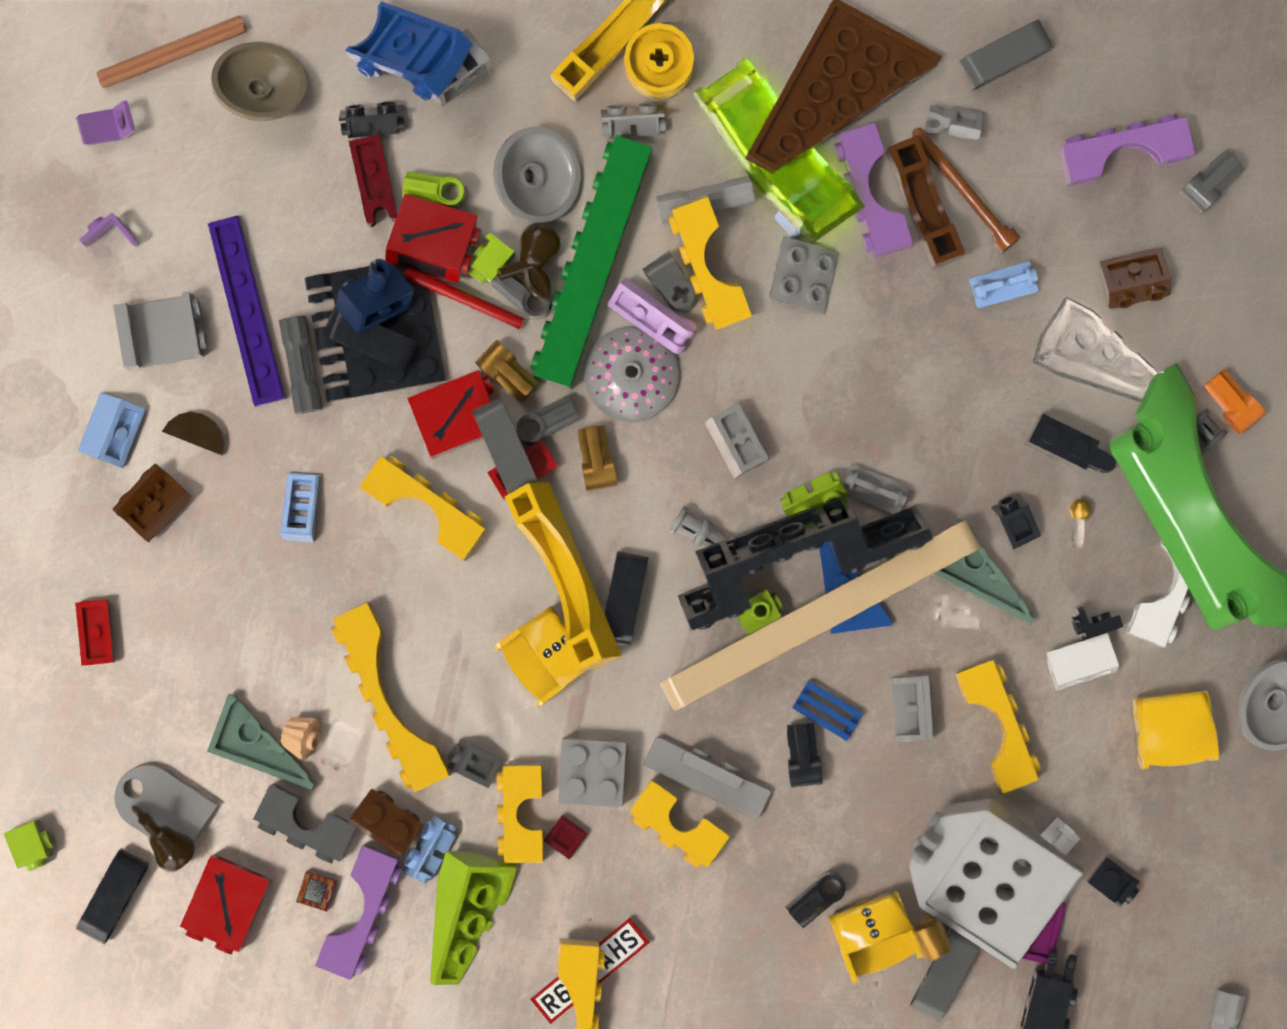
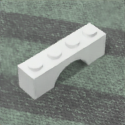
[1125,540,1190,647]

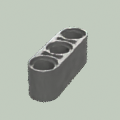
[958,20,1054,90]
[472,398,538,494]
[910,928,980,1022]

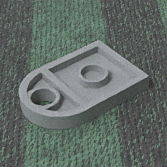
[115,765,219,842]

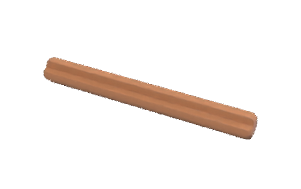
[97,16,247,88]

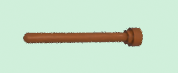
[912,128,1021,254]

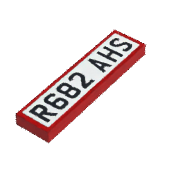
[530,917,650,1024]

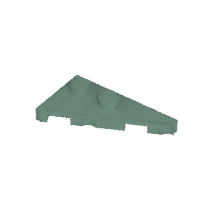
[932,519,1034,624]
[207,694,316,790]

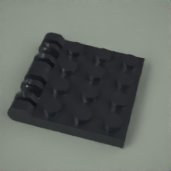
[304,265,446,403]

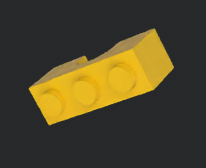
[497,765,544,863]
[629,779,730,868]

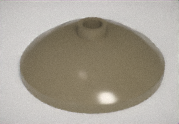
[211,42,307,121]

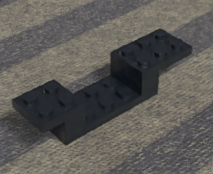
[677,495,933,631]

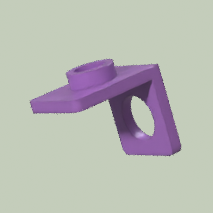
[76,100,135,146]
[79,213,139,247]

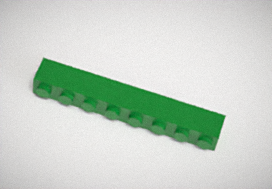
[530,135,652,390]

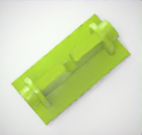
[780,471,849,516]

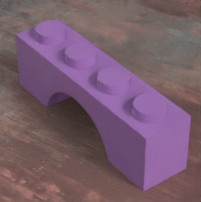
[1059,114,1195,186]
[834,123,913,259]
[315,844,403,980]

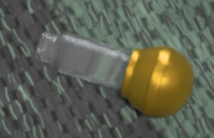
[1069,499,1092,548]

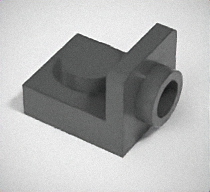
[447,738,503,788]

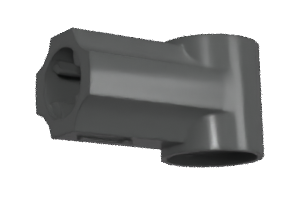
[1179,150,1245,213]
[490,264,551,320]
[516,396,579,445]

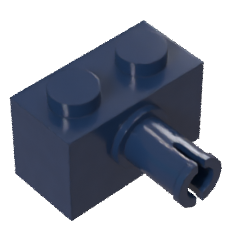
[335,259,414,334]

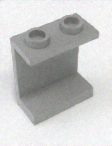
[113,292,207,370]

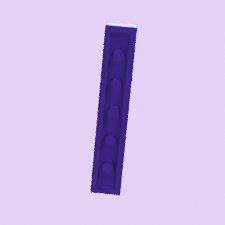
[207,215,286,407]

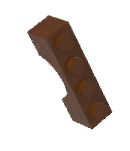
[886,135,965,270]

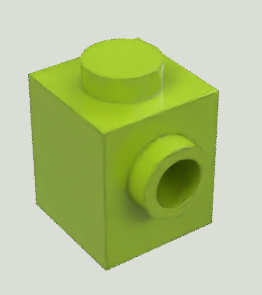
[737,590,784,636]
[3,820,54,872]

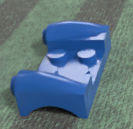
[345,1,473,101]

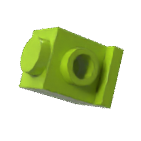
[468,232,515,285]

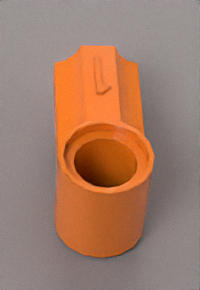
[1202,369,1266,435]

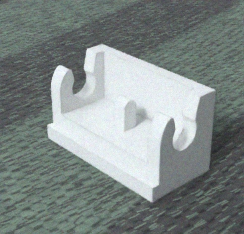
[1046,633,1119,691]

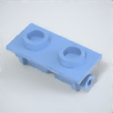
[969,261,1039,309]
[403,814,457,884]

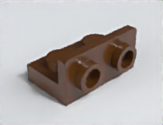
[1099,248,1172,309]

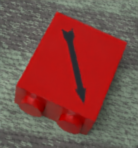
[385,194,481,284]
[407,370,494,459]
[180,854,273,954]

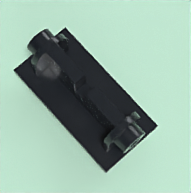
[339,101,405,138]

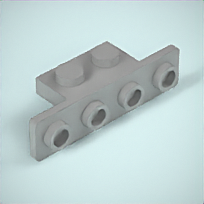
[644,737,770,819]

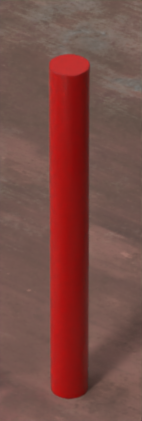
[403,266,524,329]

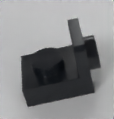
[991,494,1042,550]
[1071,607,1124,640]
[1086,856,1140,907]

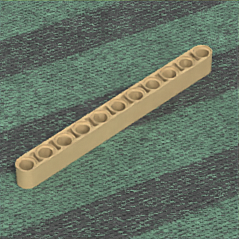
[659,519,982,712]

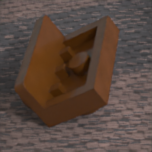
[112,464,192,543]
[348,788,424,858]

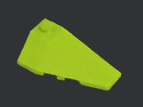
[430,851,517,985]

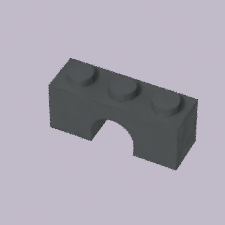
[253,783,357,864]

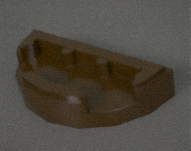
[162,412,224,456]

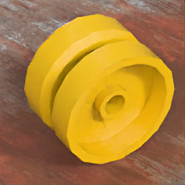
[624,23,694,100]

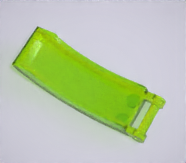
[693,58,865,242]

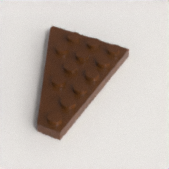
[745,0,942,174]

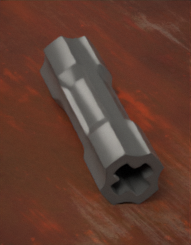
[279,316,322,415]

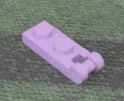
[607,278,697,354]

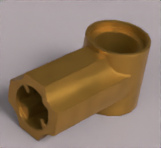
[474,339,539,403]
[578,425,618,491]
[912,913,952,961]

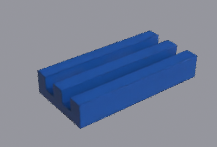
[792,681,863,741]

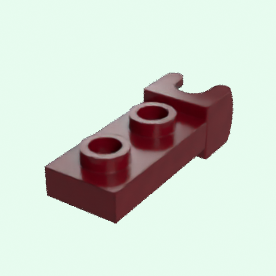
[348,134,398,227]

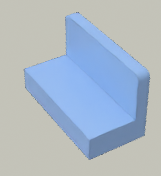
[78,392,145,468]

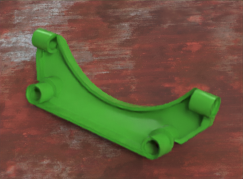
[1109,363,1287,631]

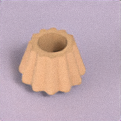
[281,718,321,760]

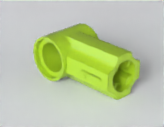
[402,171,468,209]

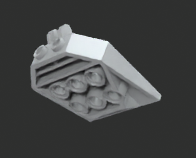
[909,798,1084,969]

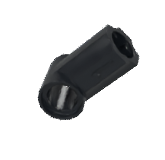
[787,723,823,788]
[785,871,846,928]

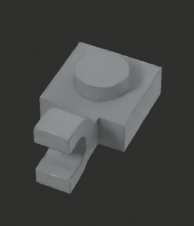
[925,105,983,141]

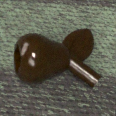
[497,223,561,301]
[131,805,195,872]

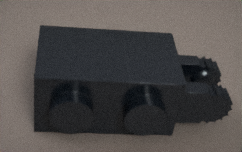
[1025,413,1117,474]
[1019,949,1078,1029]

